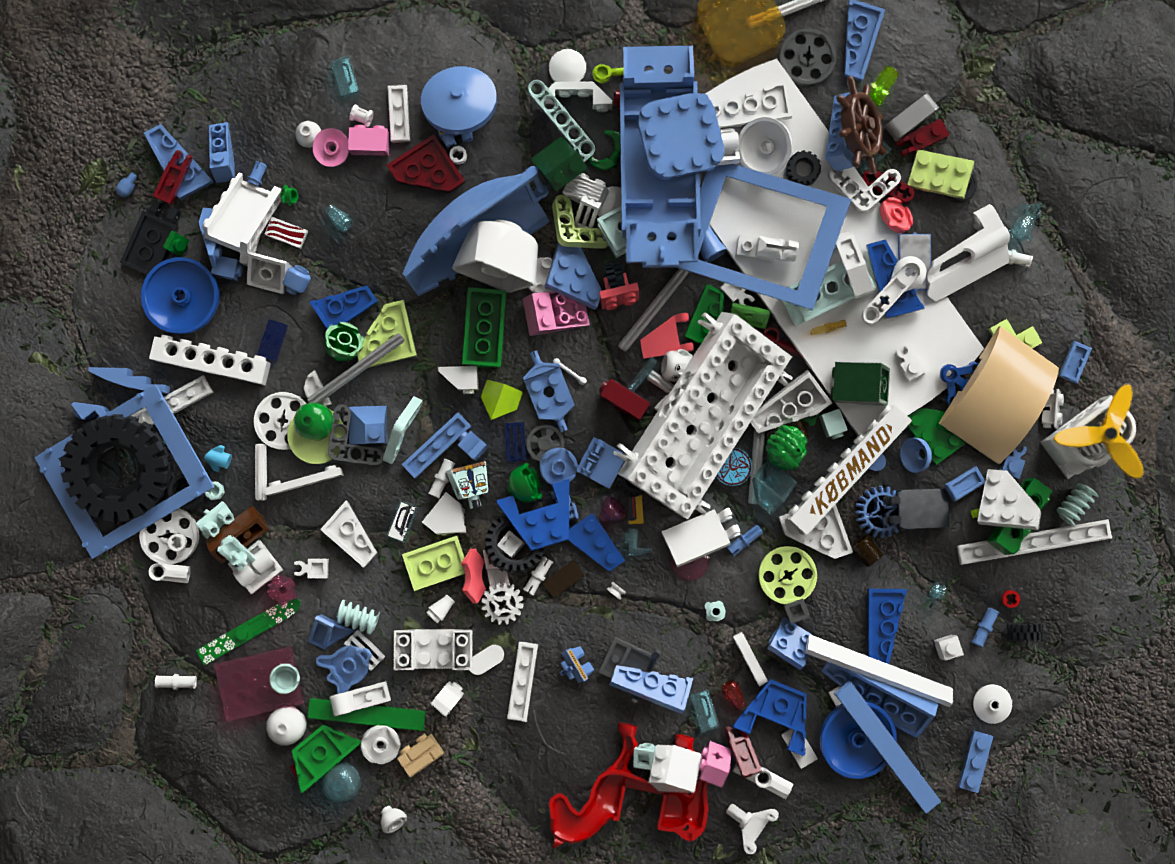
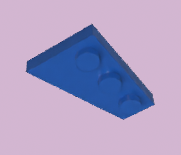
[309,286,378,329]
[569,513,625,571]

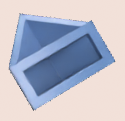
[308,614,355,650]

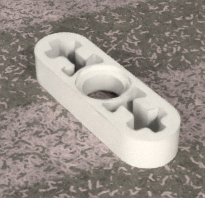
[733,632,768,687]

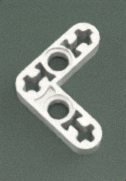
[828,168,901,213]

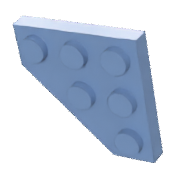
[544,238,602,310]

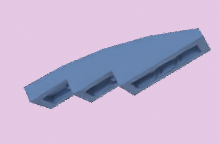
[88,367,170,394]

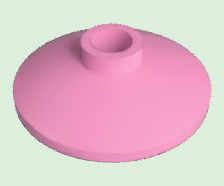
[313,128,349,167]

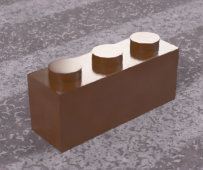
[205,506,269,564]

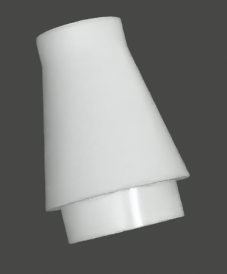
[426,595,455,623]

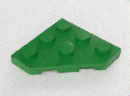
[907,408,966,465]

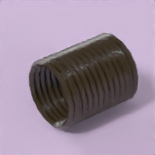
[852,536,883,567]

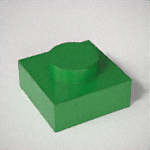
[163,231,190,257]

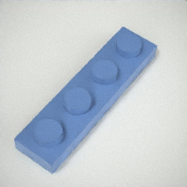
[402,412,472,479]

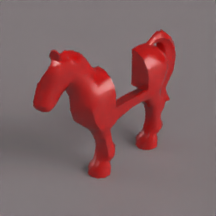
[549,722,709,848]

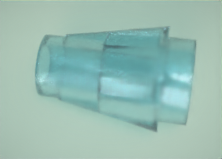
[325,205,353,232]

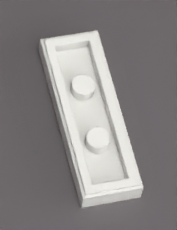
[388,85,410,143]

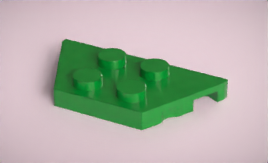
[292,725,361,793]

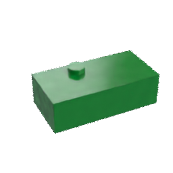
[461,287,506,369]

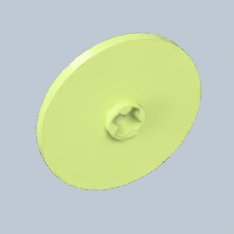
[287,409,345,464]

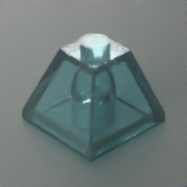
[752,458,797,515]

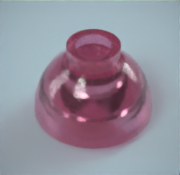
[600,497,625,522]

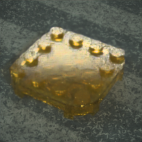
[696,0,786,67]

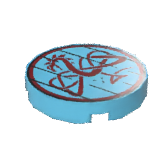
[716,448,752,486]

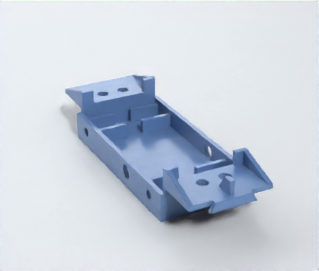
[620,46,701,268]

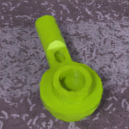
[593,64,624,83]

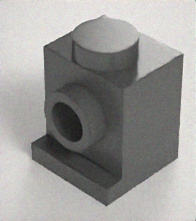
[784,599,810,624]

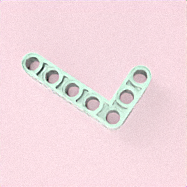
[527,80,595,162]

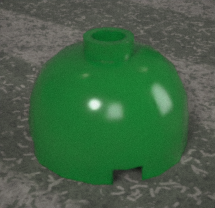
[323,322,363,361]
[293,403,334,441]
[507,463,542,503]

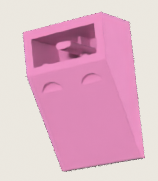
[523,291,590,336]

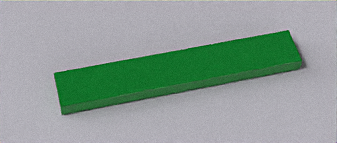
[308,698,426,731]

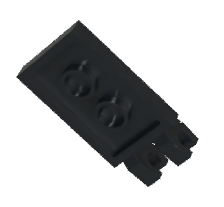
[120,199,182,275]
[883,488,949,529]

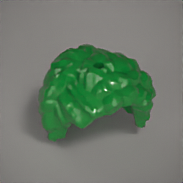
[766,425,807,471]

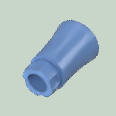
[700,225,727,263]

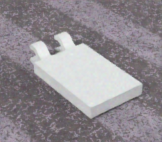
[662,508,740,568]

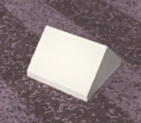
[247,252,292,294]

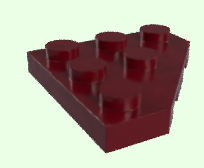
[387,134,466,193]

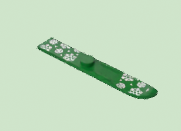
[196,598,301,665]

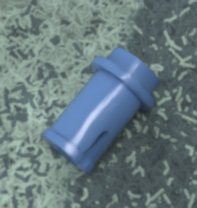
[247,161,267,187]

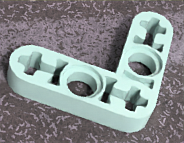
[383,396,423,465]

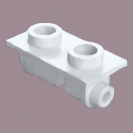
[1041,389,1064,429]

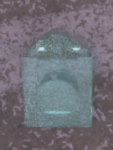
[625,529,652,556]

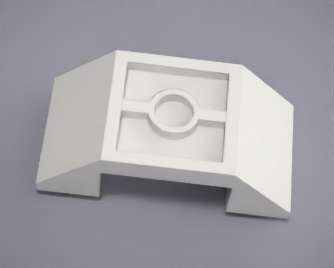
[394,629,472,670]

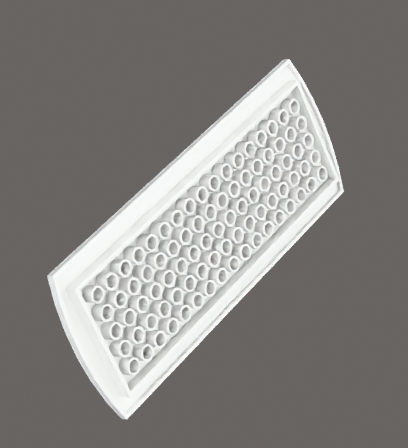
[699,59,984,436]

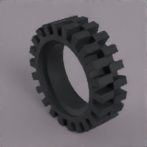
[485,515,545,574]

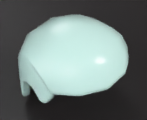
[269,664,300,694]

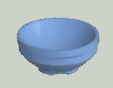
[900,438,932,473]

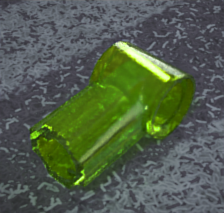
[870,65,899,106]

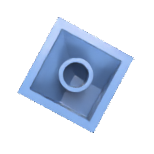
[349,406,388,445]

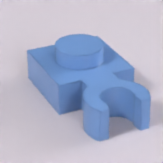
[1000,446,1027,479]

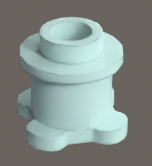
[704,601,725,621]

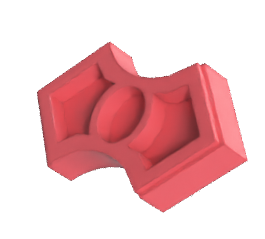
[461,549,486,604]

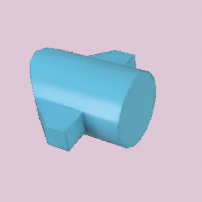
[204,445,232,472]

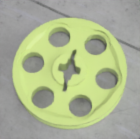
[758,546,817,604]

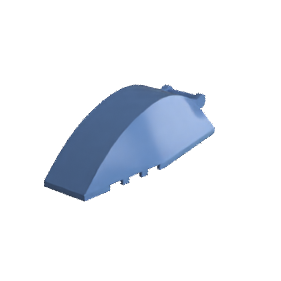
[403,166,549,296]

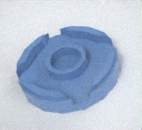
[539,448,578,484]

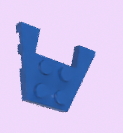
[496,479,569,551]
[732,679,807,756]

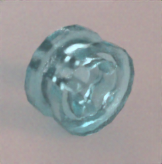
[929,581,945,601]

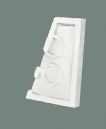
[320,500,377,568]

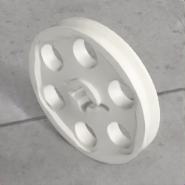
[254,392,307,450]
[139,508,199,564]

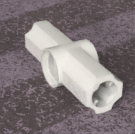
[733,763,793,799]

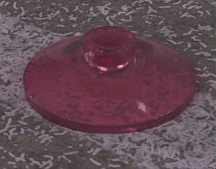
[670,555,709,580]

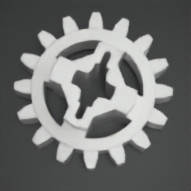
[482,582,523,624]

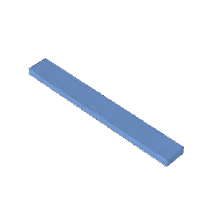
[834,681,941,814]

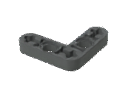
[328,405,384,465]

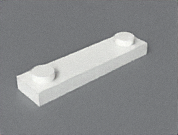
[264,465,344,496]

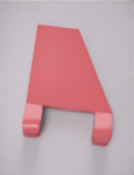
[640,313,694,359]

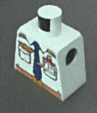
[446,461,488,509]

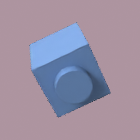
[211,256,243,281]

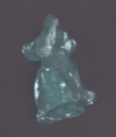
[1009,202,1042,241]

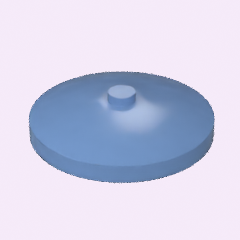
[421,66,497,134]

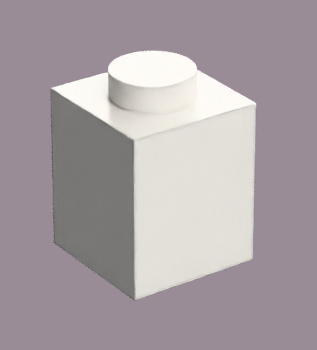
[934,635,964,661]

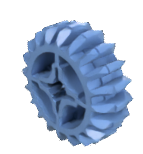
[855,486,899,538]

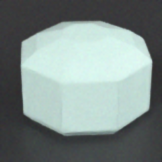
[205,481,225,500]

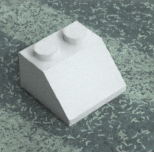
[649,745,701,793]

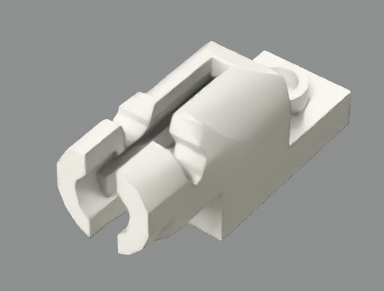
[736,235,798,262]

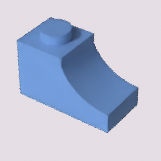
[458,431,488,461]

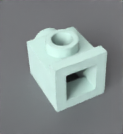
[634,743,656,770]

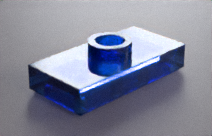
[257,319,288,361]

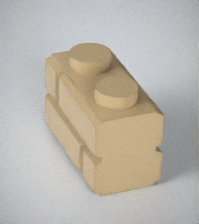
[397,733,444,778]

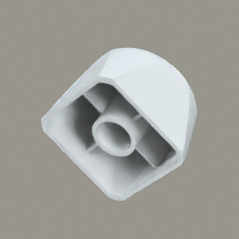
[452,220,538,292]

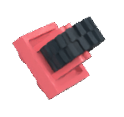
[599,262,639,310]

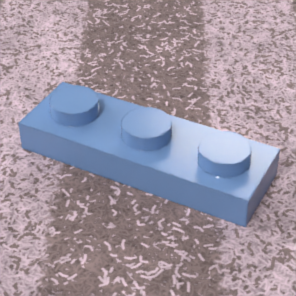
[958,730,993,793]

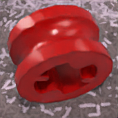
[1001,590,1020,608]

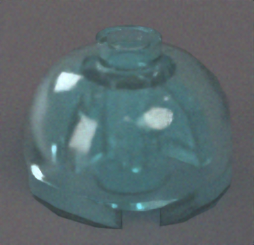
[321,762,361,803]

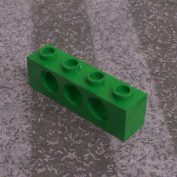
[987,477,1052,555]

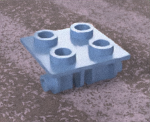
[576,437,624,489]

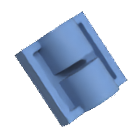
[767,617,813,670]

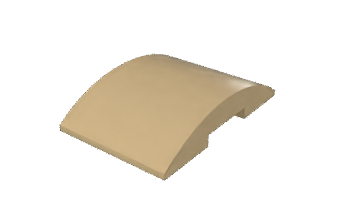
[938,326,1059,464]

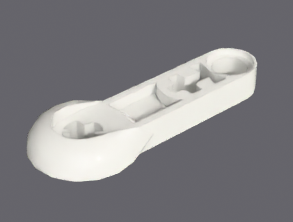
[861,256,926,325]

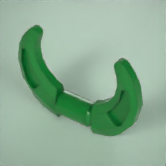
[588,130,621,170]

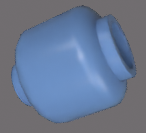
[282,265,311,295]

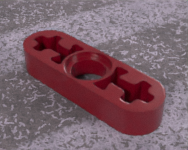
[862,169,915,204]

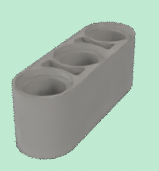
[885,93,939,141]

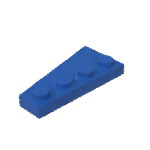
[867,588,907,664]

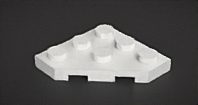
[977,469,1041,530]
[778,504,853,559]

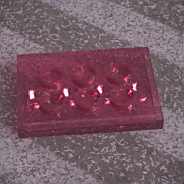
[214,646,304,722]

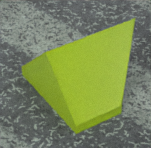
[481,380,523,420]

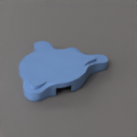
[316,646,372,694]

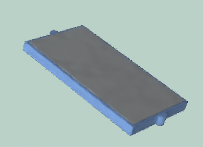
[899,232,931,292]

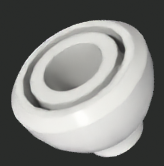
[295,121,321,148]
[381,806,407,833]

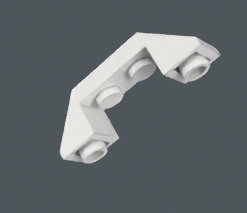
[536,82,612,112]
[835,231,874,298]

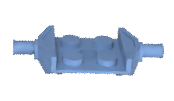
[523,351,575,433]

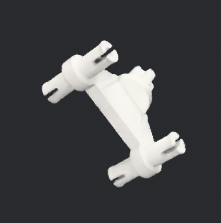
[726,804,779,854]

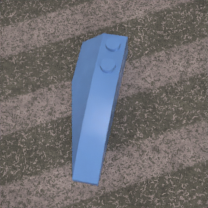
[822,662,938,738]

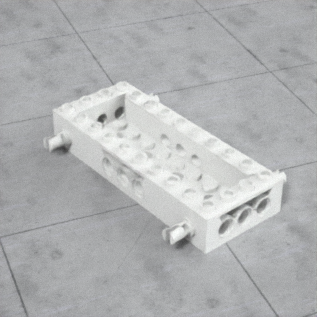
[613,312,793,519]

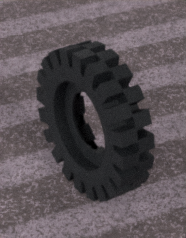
[60,414,173,522]

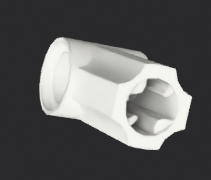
[149,563,191,583]

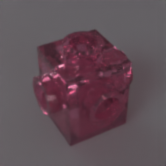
[267,574,298,606]

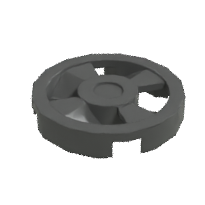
[526,424,565,462]

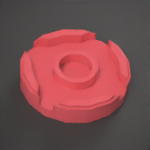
[879,197,913,233]

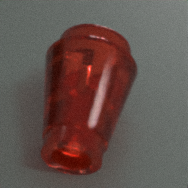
[721,680,746,710]

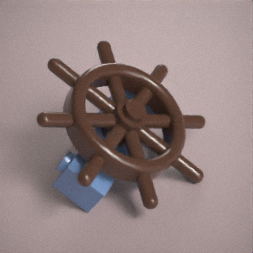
[825,76,886,174]

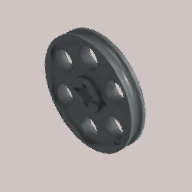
[779,29,836,86]

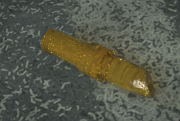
[810,320,847,335]

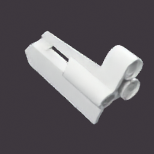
[926,204,1010,302]

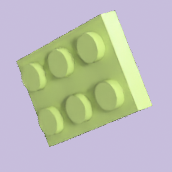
[908,150,974,199]
[402,536,465,591]

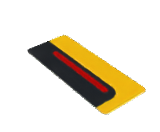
[628,495,644,524]

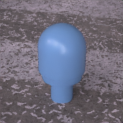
[116,172,138,197]

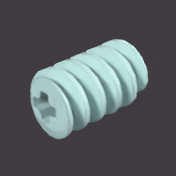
[1056,483,1099,527]
[337,600,380,634]

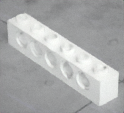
[149,335,271,386]

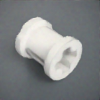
[349,105,374,127]

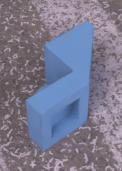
[71,402,110,421]

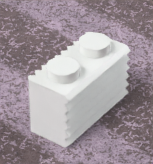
[563,173,609,211]

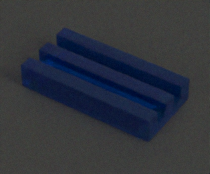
[505,422,527,461]

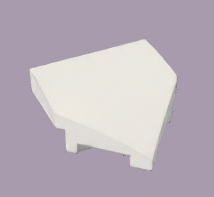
[422,492,466,536]

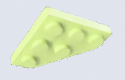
[357,300,417,367]

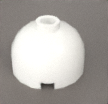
[266,706,307,746]

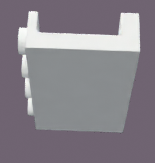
[202,173,281,255]

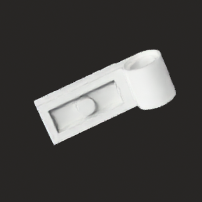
[330,681,391,716]

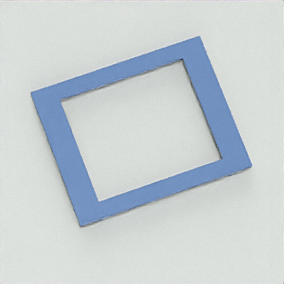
[676,164,851,310]
[34,384,214,559]

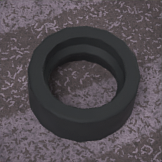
[168,473,206,509]

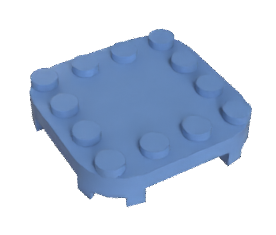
[637,93,724,181]

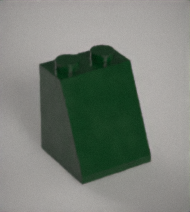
[530,136,588,191]
[831,362,890,406]

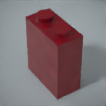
[599,378,650,422]

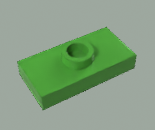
[730,303,770,329]

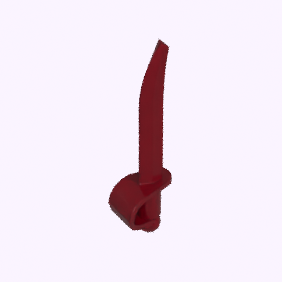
[759,327,802,358]

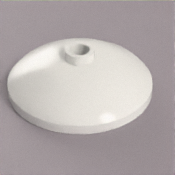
[738,117,792,175]

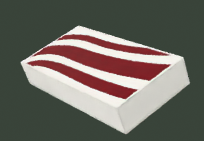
[265,217,308,249]

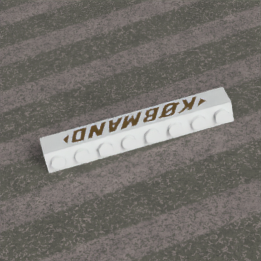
[787,405,912,535]

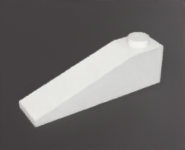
[750,370,832,433]

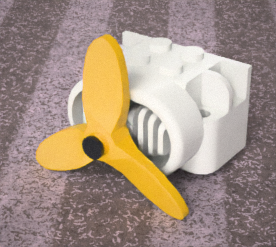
[1040,384,1143,479]

